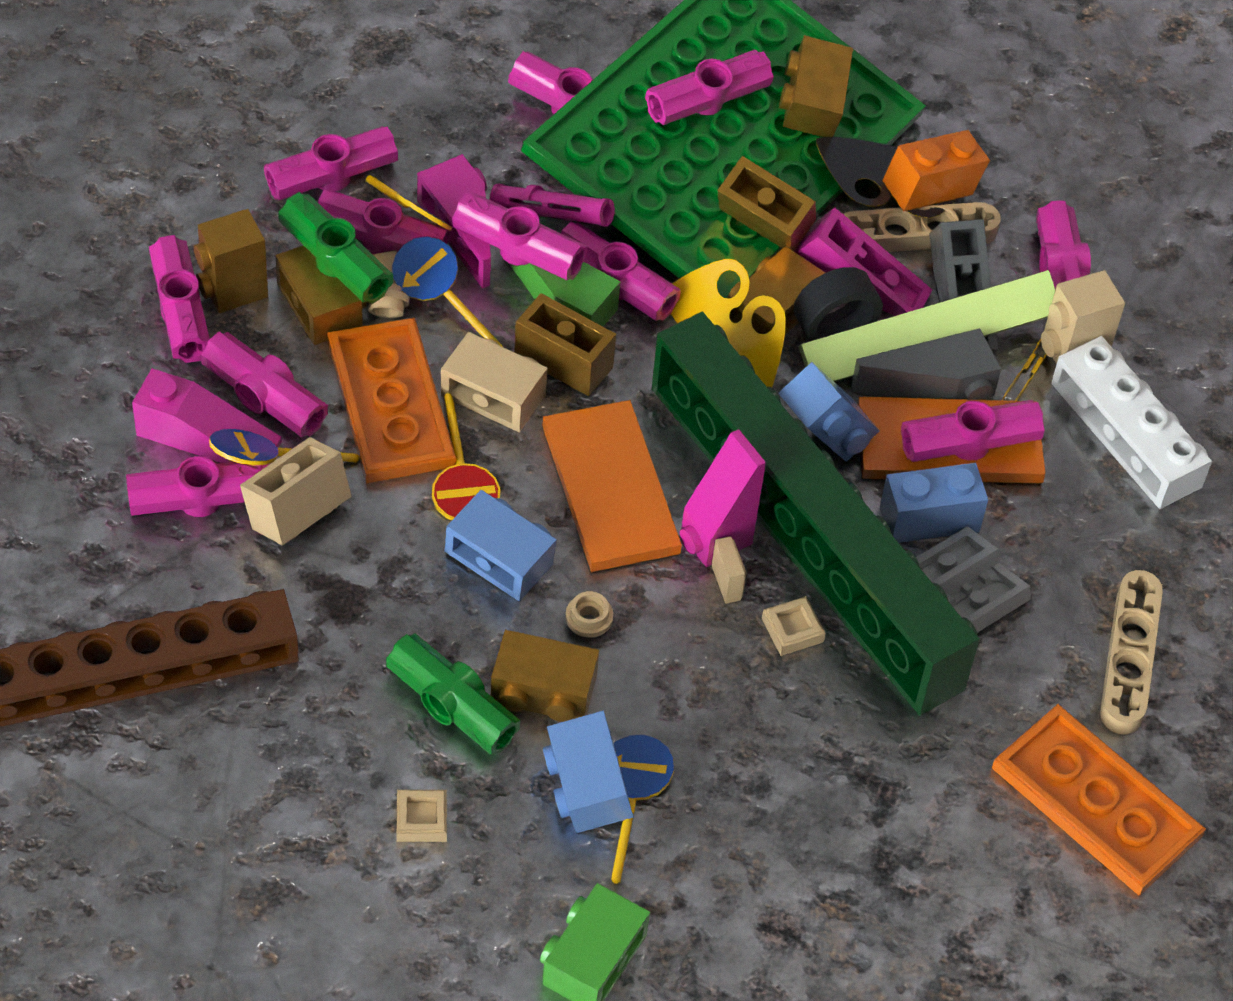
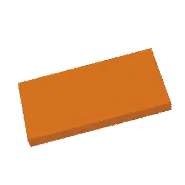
[327,317,456,484]
[857,397,1045,483]
[542,400,682,572]
[992,704,1206,896]

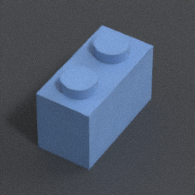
[778,362,880,462]
[880,463,988,543]
[444,490,557,602]
[542,710,634,834]

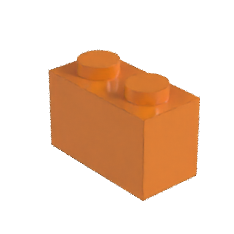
[882,130,990,212]

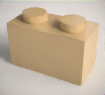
[1041,270,1125,364]
[441,331,548,433]
[240,437,352,546]

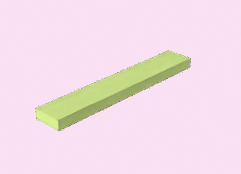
[799,270,1055,382]

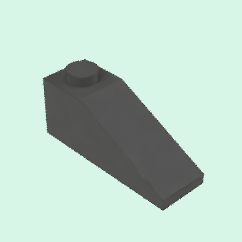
[929,219,998,351]
[851,328,1001,400]

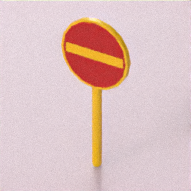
[432,393,500,521]

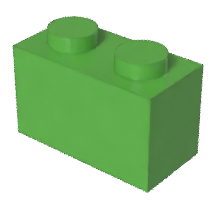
[540,883,650,1001]

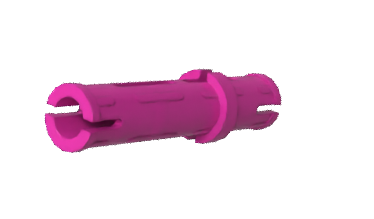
[489,183,615,226]

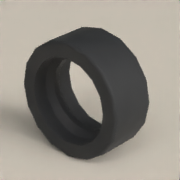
[793,267,883,342]

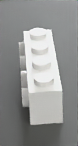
[1051,336,1212,509]

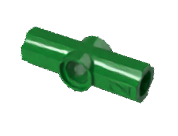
[278,192,393,304]
[386,633,520,755]

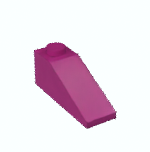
[417,154,491,289]
[794,207,933,316]
[132,368,282,465]
[680,429,766,568]

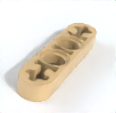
[844,202,1001,252]
[1100,570,1163,735]

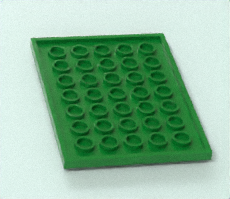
[521,0,926,298]

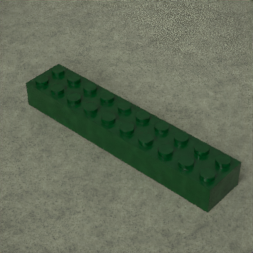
[651,311,980,716]

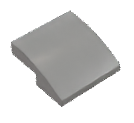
[916,526,1031,633]

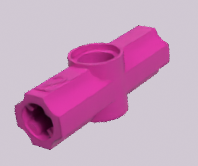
[645,50,774,125]
[508,51,593,114]
[264,126,398,200]
[318,189,450,254]
[452,192,587,280]
[1036,200,1091,290]
[561,221,681,322]
[149,235,210,363]
[201,332,328,437]
[901,400,1045,462]
[126,456,268,517]

